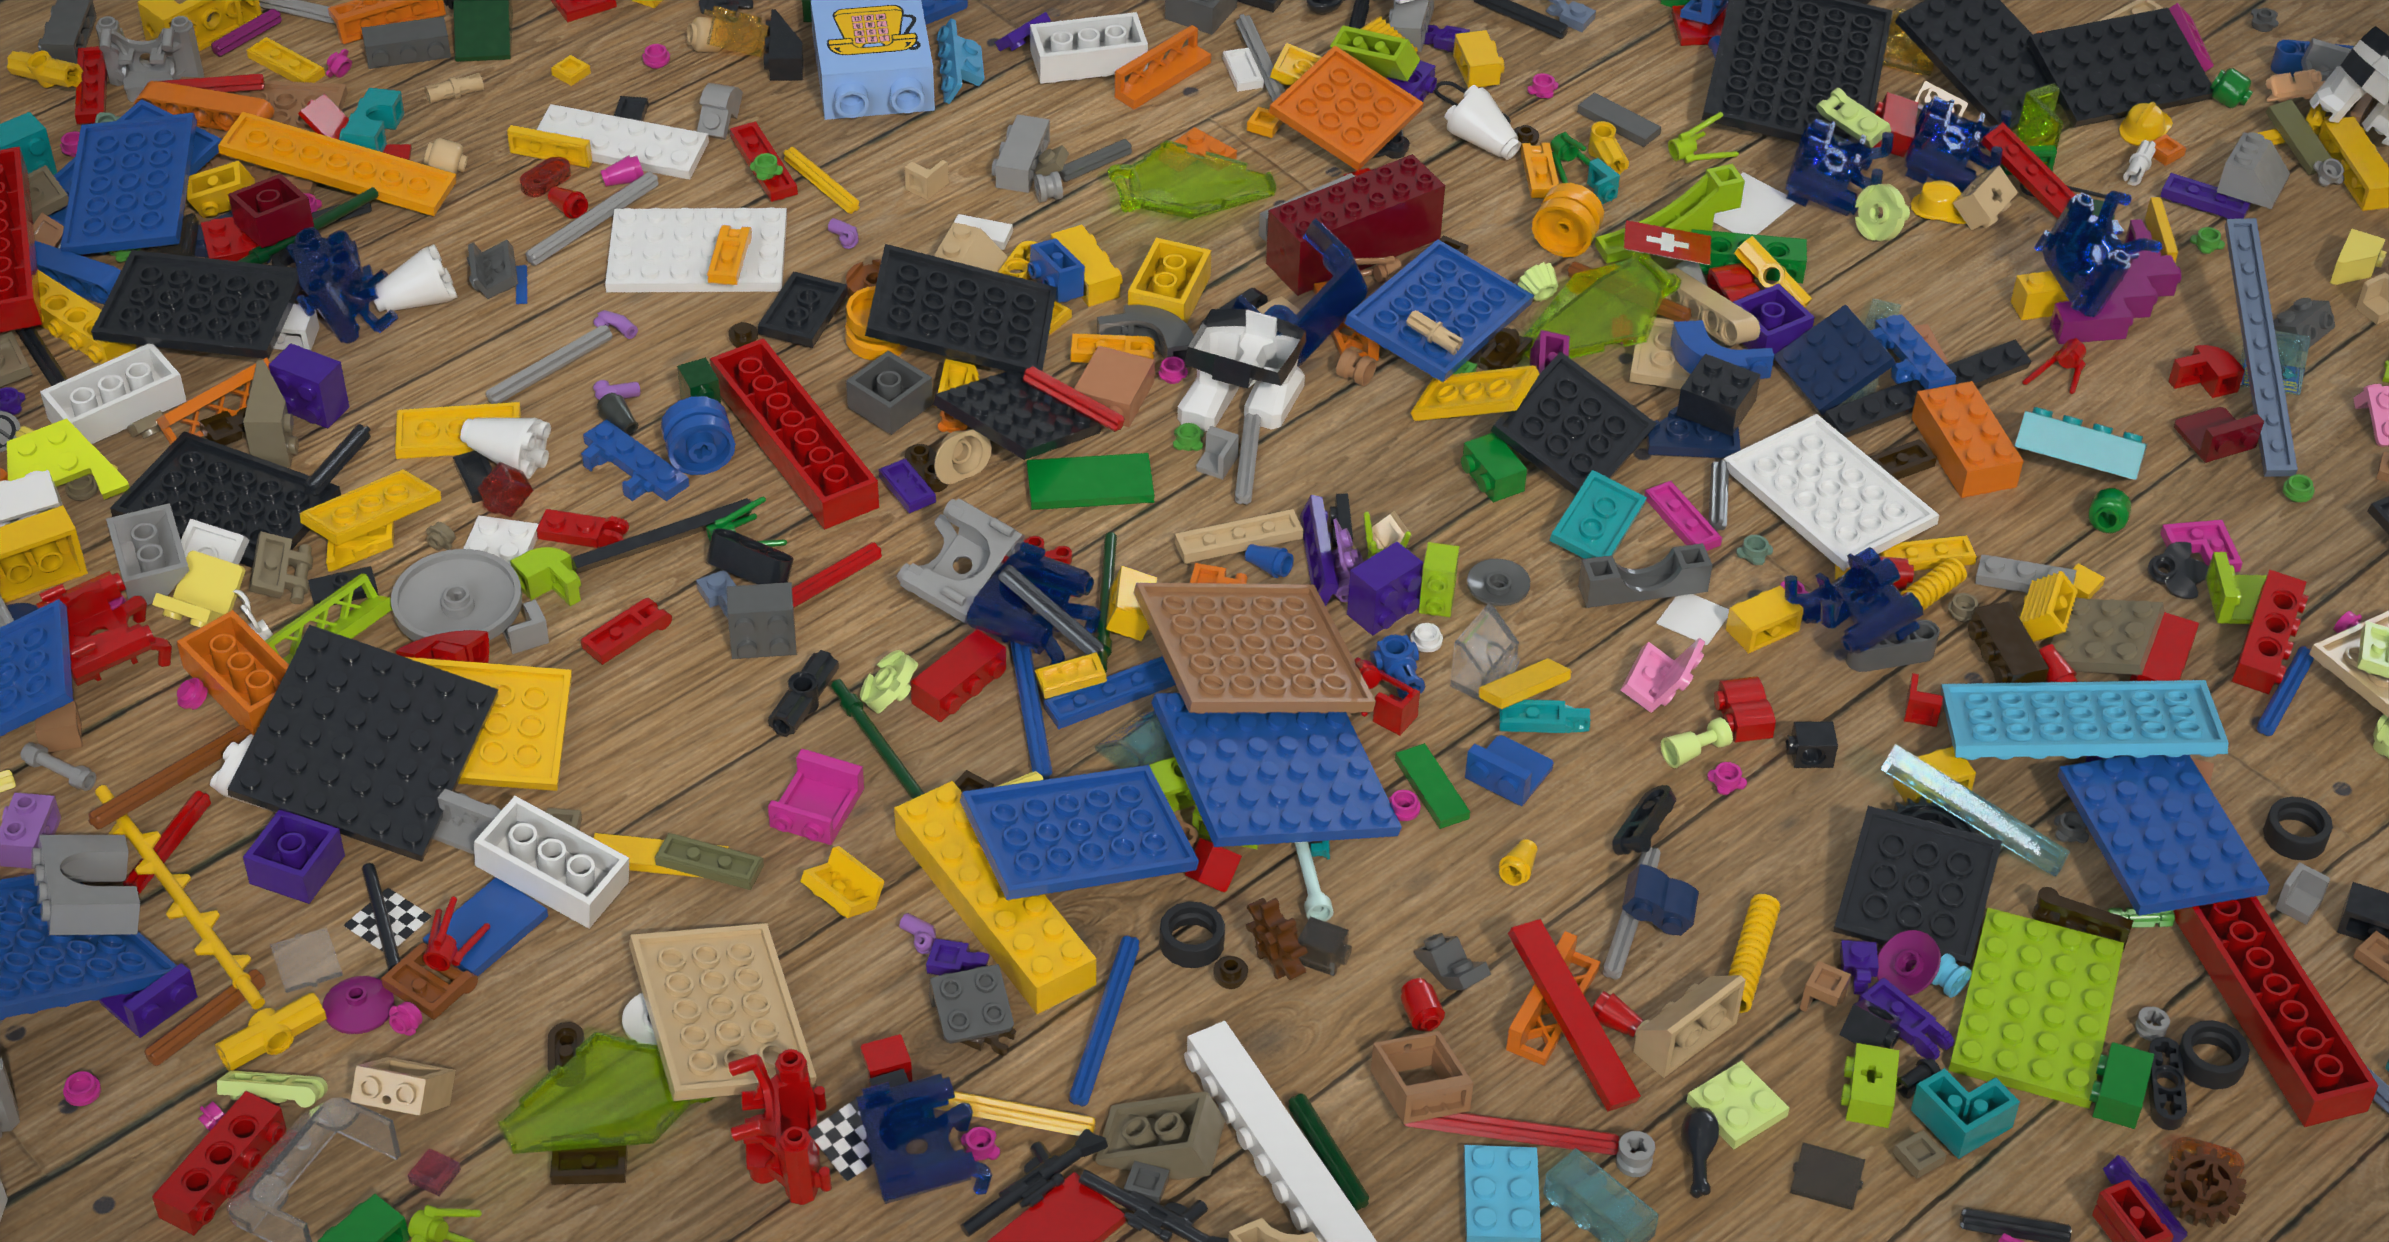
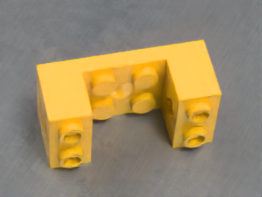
[137,0,262,51]

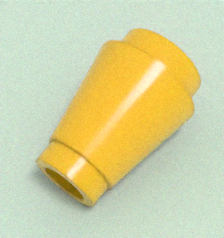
[1499,839,1538,886]

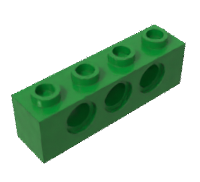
[1691,229,1807,283]

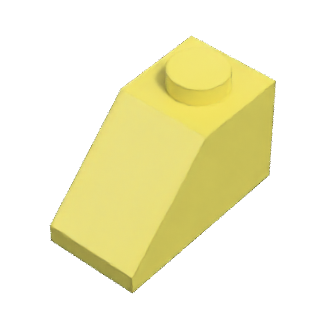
[2330,229,2387,285]

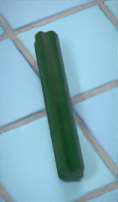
[1288,1093,1369,1211]

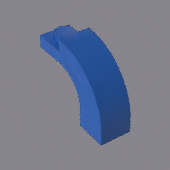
[1670,320,1774,379]

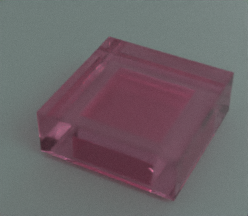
[408,1148,461,1197]

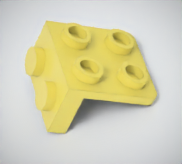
[152,550,245,628]

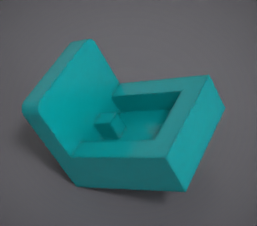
[1587,158,1620,204]

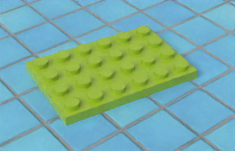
[1948,907,2124,1109]

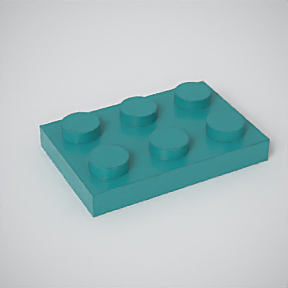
[1549,470,1647,559]

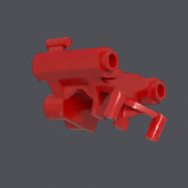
[36,571,172,686]
[728,1049,832,1205]

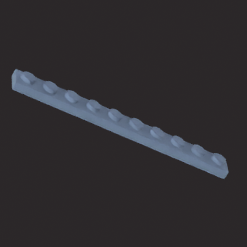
[2225,218,2298,477]

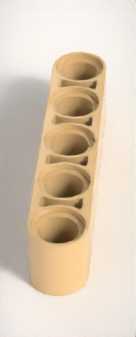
[1646,268,1760,346]

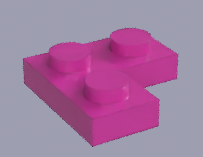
[2160,520,2243,572]

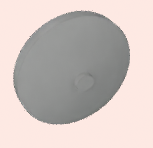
[391,549,522,641]

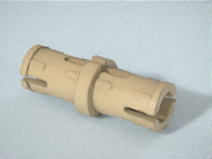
[425,73,484,104]

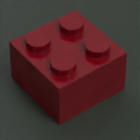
[228,173,314,248]

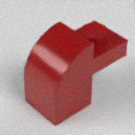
[2168,345,2245,398]

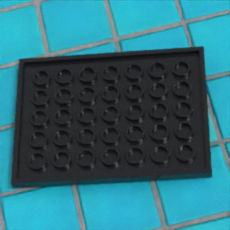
[1701,0,1893,158]

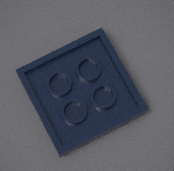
[1774,304,1896,416]

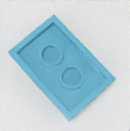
[1463,1145,1541,1242]

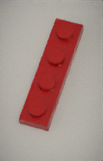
[75,46,107,124]
[730,121,798,202]
[1981,123,2077,221]

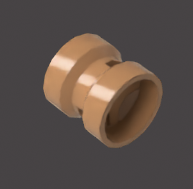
[1336,348,1377,386]

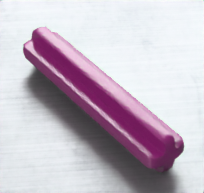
[211,9,282,57]

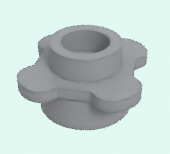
[2313,158,2344,187]

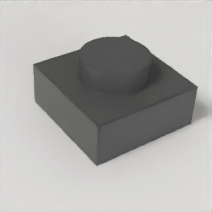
[1124,1161,1170,1204]

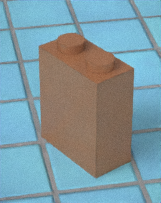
[1074,346,1155,427]

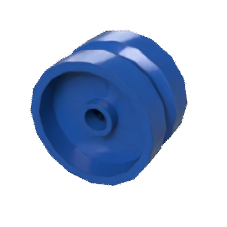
[661,396,736,475]

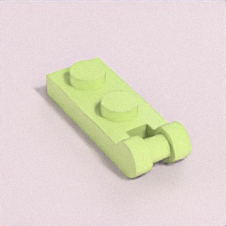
[1816,88,1891,149]
[217,1070,328,1108]

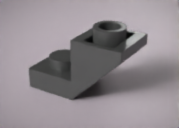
[1414,933,1491,990]

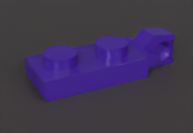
[2103,1155,2188,1242]

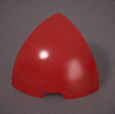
[395,630,490,663]

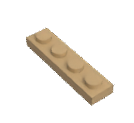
[1175,509,1303,564]

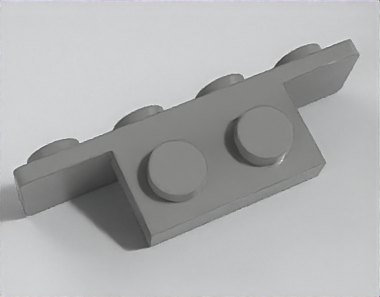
[433,789,502,855]

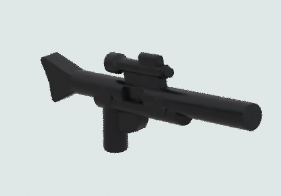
[960,1129,1108,1237]
[1079,1170,1228,1242]

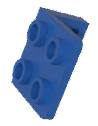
[1465,735,1554,806]

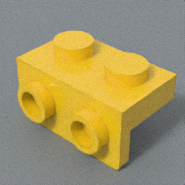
[800,846,884,918]

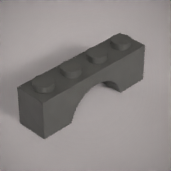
[1578,543,1713,608]

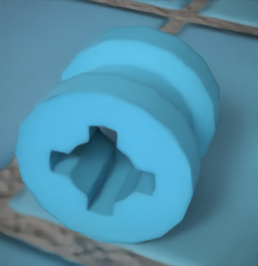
[1931,953,1972,998]

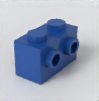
[1028,238,1085,303]

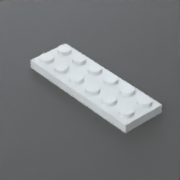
[537,104,709,180]

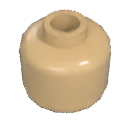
[687,17,729,53]
[423,138,468,175]

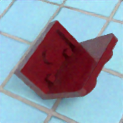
[2174,407,2264,463]

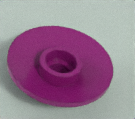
[1877,930,1941,996]
[322,976,395,1034]

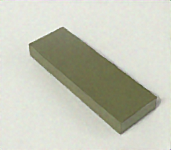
[2266,99,2332,175]
[655,833,764,890]

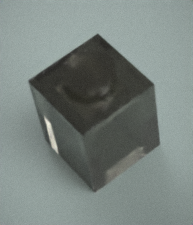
[1298,916,1352,976]

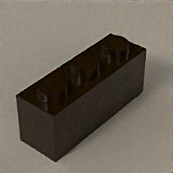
[1968,601,2049,683]

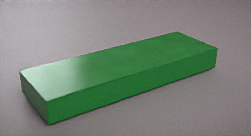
[1395,743,1470,829]

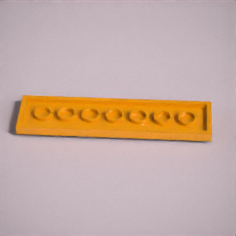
[218,112,456,216]

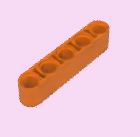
[134,81,274,131]

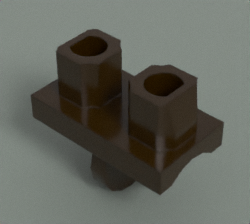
[1480,327,1533,370]

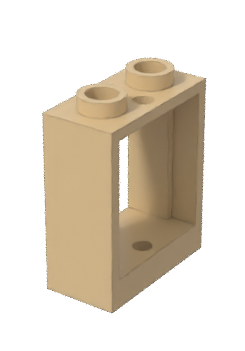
[350,1057,456,1116]

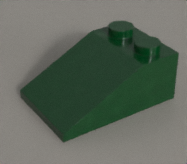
[454,0,513,62]

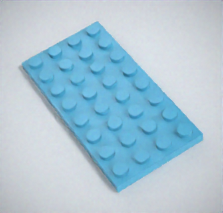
[1941,680,2229,760]

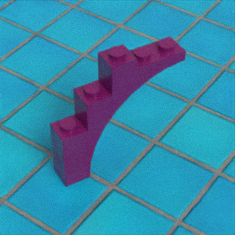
[2050,219,2181,344]

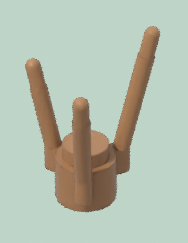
[1343,255,1403,300]

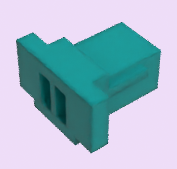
[1311,840,1330,860]

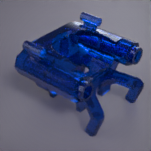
[1904,95,2012,192]
[1785,117,1894,216]
[2034,191,2162,317]
[286,227,398,343]
[966,542,1101,666]
[1785,547,1924,654]
[856,1074,993,1204]

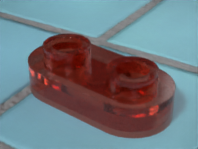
[520,157,571,198]

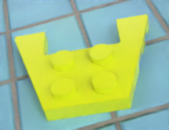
[7,418,130,500]

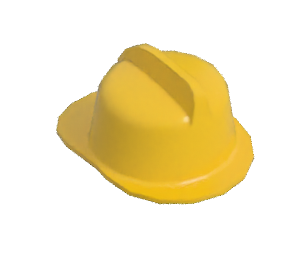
[2119,102,2173,146]
[1910,180,1967,224]

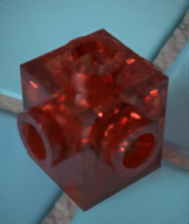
[477,462,533,517]

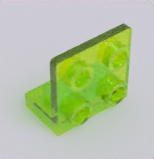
[2016,83,2063,163]

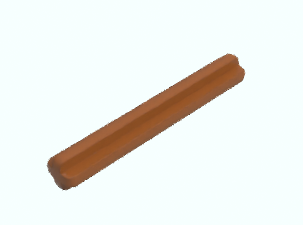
[144,969,266,1066]

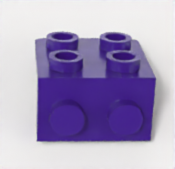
[99,963,198,1038]

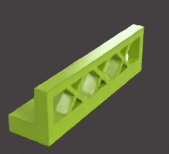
[265,573,392,665]

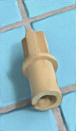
[1406,310,1464,355]

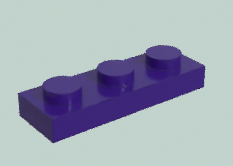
[2160,173,2251,219]

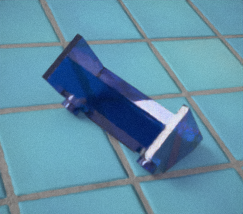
[1231,218,1368,367]

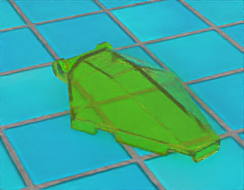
[1108,140,1276,219]
[1523,251,1681,360]
[498,1032,715,1154]

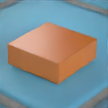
[2153,134,2186,166]

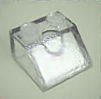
[1450,604,1520,703]

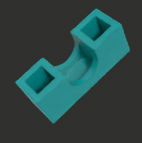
[340,88,404,152]

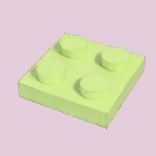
[1686,1060,1789,1149]

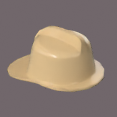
[934,430,992,484]

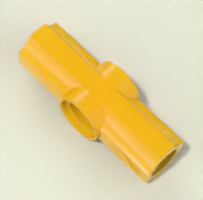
[7,50,83,88]
[1734,236,1813,308]
[215,993,327,1071]

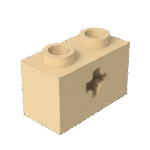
[1953,165,2018,230]

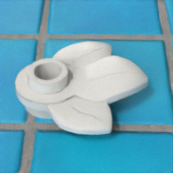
[232,589,273,641]

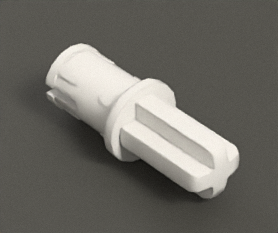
[2123,140,2156,186]

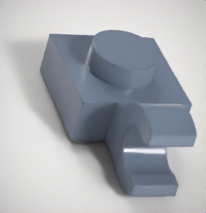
[1546,0,1596,32]
[696,570,736,618]

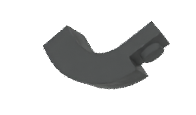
[1097,305,1194,368]

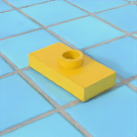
[1035,652,1107,699]

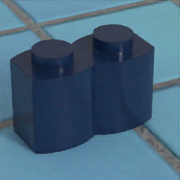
[1622,864,1699,936]

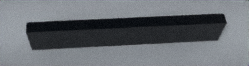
[572,498,753,574]

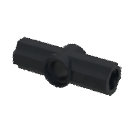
[768,650,839,737]

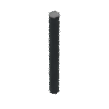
[362,863,401,971]

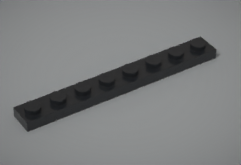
[1823,339,2032,438]

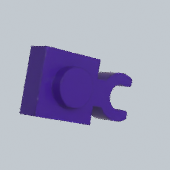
[1424,25,1470,52]

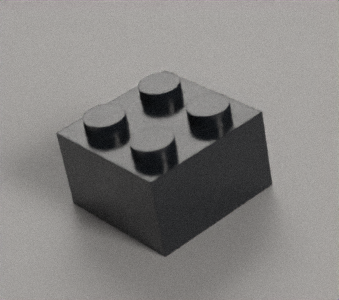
[1677,354,1761,436]

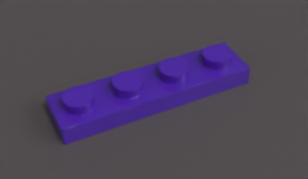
[1300,495,1339,606]

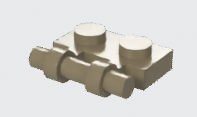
[249,532,313,604]

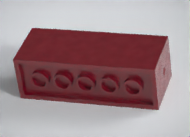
[1266,154,1445,296]

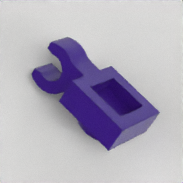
[926,938,990,976]
[1840,940,1879,995]

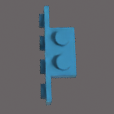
[937,18,985,104]

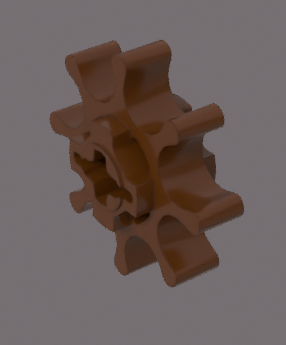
[1246,898,1308,980]

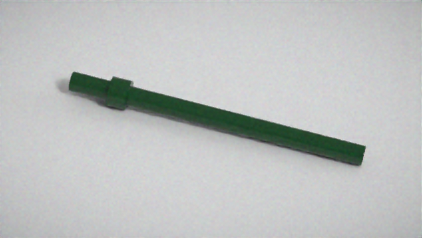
[238,187,379,264]
[1096,532,1117,673]
[831,679,925,799]

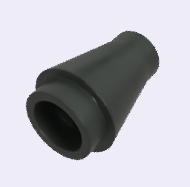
[597,393,639,436]

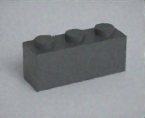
[38,0,97,64]
[362,16,451,69]

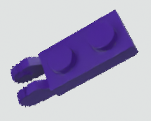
[1858,978,1955,1061]

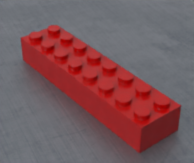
[0,146,42,333]
[710,338,879,530]
[2174,896,2379,1127]

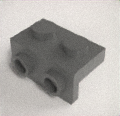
[467,240,518,299]
[2273,298,2335,352]

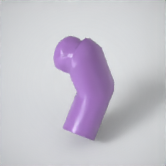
[828,218,859,249]
[593,310,638,339]
[593,380,641,400]
[899,913,936,954]

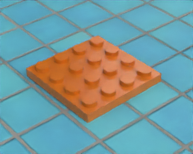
[1269,46,1424,171]

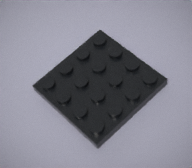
[1491,351,1657,496]
[933,370,1102,460]
[1833,806,2002,968]

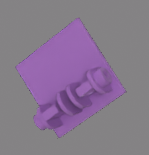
[1332,518,1363,602]

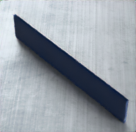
[516,265,527,304]

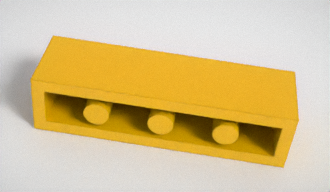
[2318,117,2389,211]

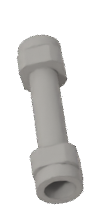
[20,742,96,791]

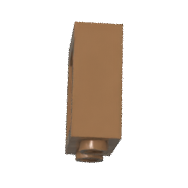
[1371,1031,1473,1124]

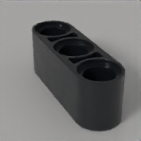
[706,528,794,584]

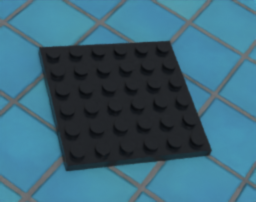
[228,625,498,862]

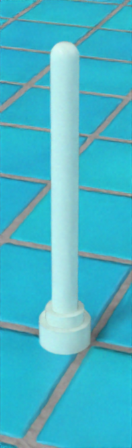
[1294,842,1334,923]

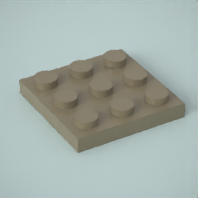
[2051,598,2165,675]

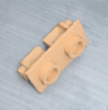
[2266,69,2325,103]

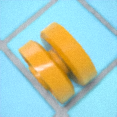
[1532,183,1604,257]
[845,286,907,361]

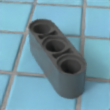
[1846,620,1940,672]

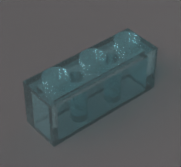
[1543,1148,1659,1242]

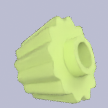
[1518,262,1558,302]

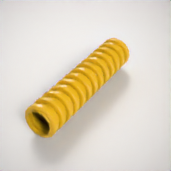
[1866,557,1967,628]
[1728,894,1781,1013]

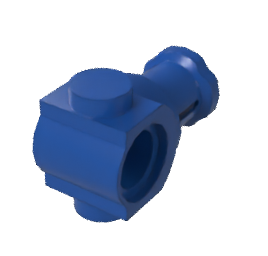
[1370,634,1426,699]

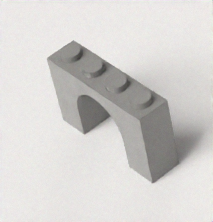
[31,835,140,935]

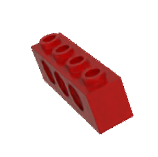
[2231,569,2309,694]
[152,1091,287,1236]

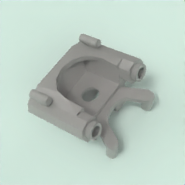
[95,16,205,103]
[896,498,1025,623]

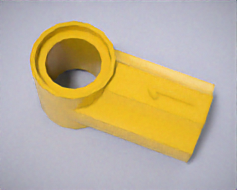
[1588,121,1629,175]

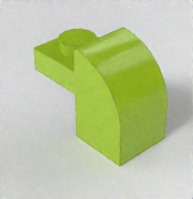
[510,547,581,607]

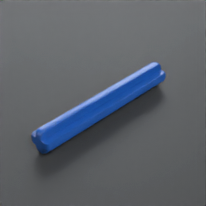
[2256,646,2314,736]

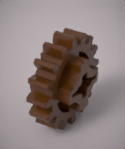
[2163,1147,2247,1227]

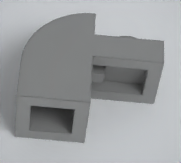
[697,83,743,140]

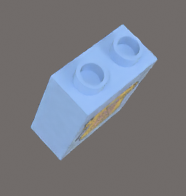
[810,0,935,120]

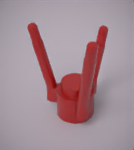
[2022,338,2086,394]
[1354,657,1414,717]
[422,896,490,971]

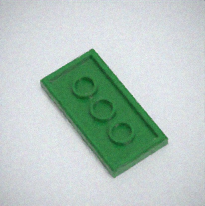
[1027,453,1155,510]

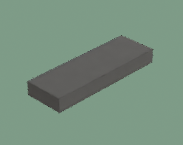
[1577,92,1661,147]

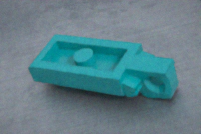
[1499,700,1591,733]

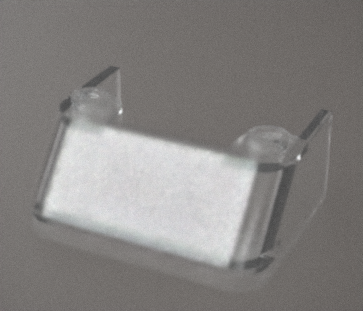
[226,1097,401,1242]

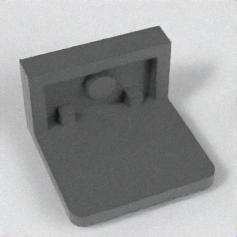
[929,964,1014,1044]

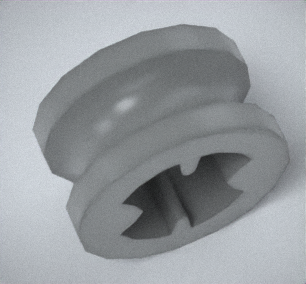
[2135,1007,2170,1041]

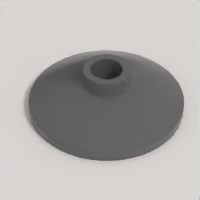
[1467,559,1530,606]

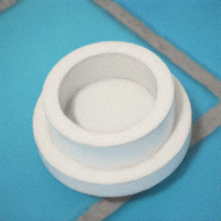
[1410,623,1443,652]

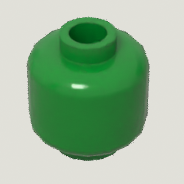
[2210,68,2253,109]
[2088,488,2132,533]

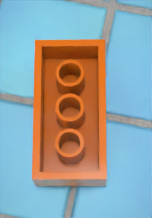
[1911,381,2023,498]
[177,610,289,735]

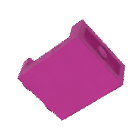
[768,749,864,845]

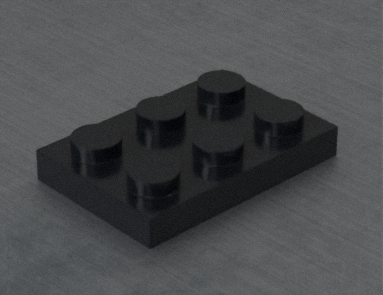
[758,271,848,348]

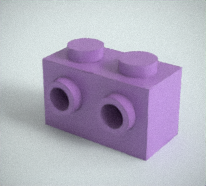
[0,793,61,869]

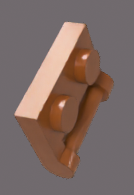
[381,943,478,1020]

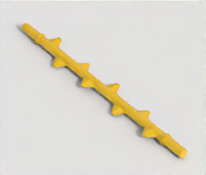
[95,785,265,1010]

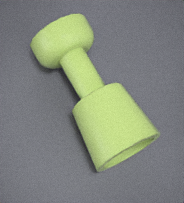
[1661,717,1733,768]

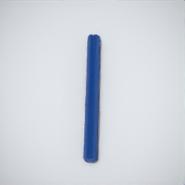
[1010,631,1053,780]
[1070,935,1140,1107]

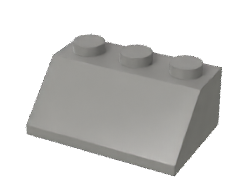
[2217,132,2290,209]
[106,503,189,605]

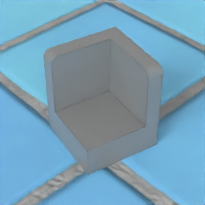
[1196,426,1239,480]
[503,599,549,654]
[2275,862,2330,925]

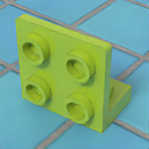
[2206,552,2267,624]

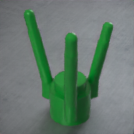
[1550,132,1591,183]
[706,496,787,547]

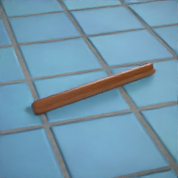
[88,725,251,829]

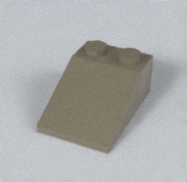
[243,360,299,467]
[1095,1091,1225,1180]

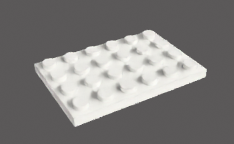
[605,207,787,292]
[1724,414,1939,571]

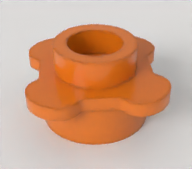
[938,411,968,433]

